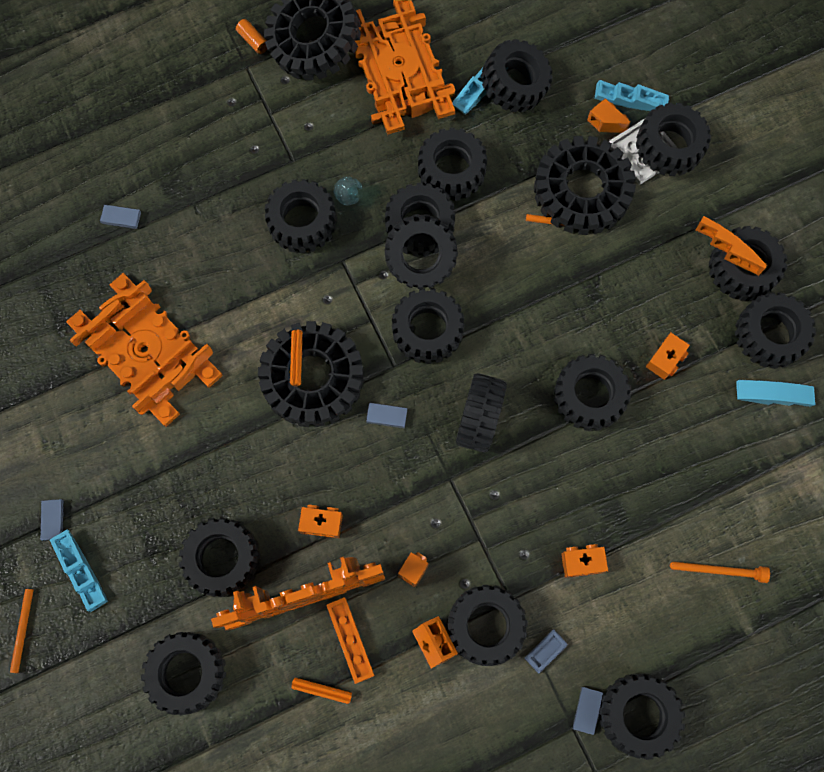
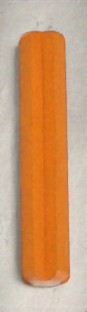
[290,330,303,386]
[291,678,352,704]

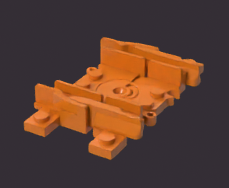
[355,0,455,135]
[66,273,223,427]
[211,556,385,630]

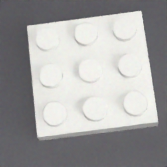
[608,119,678,185]

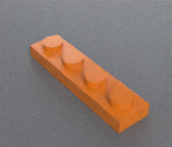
[326,597,375,684]

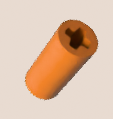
[236,19,267,54]

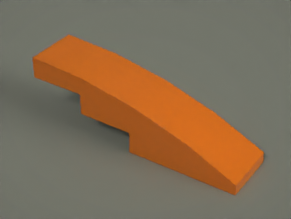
[696,216,767,276]

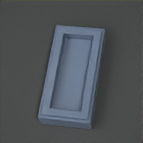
[100,205,141,229]
[366,403,407,428]
[40,499,64,541]
[524,629,568,674]
[572,687,603,735]

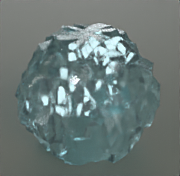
[333,176,363,206]

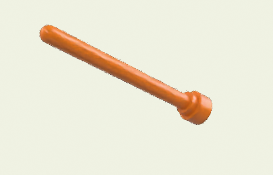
[670,562,770,583]

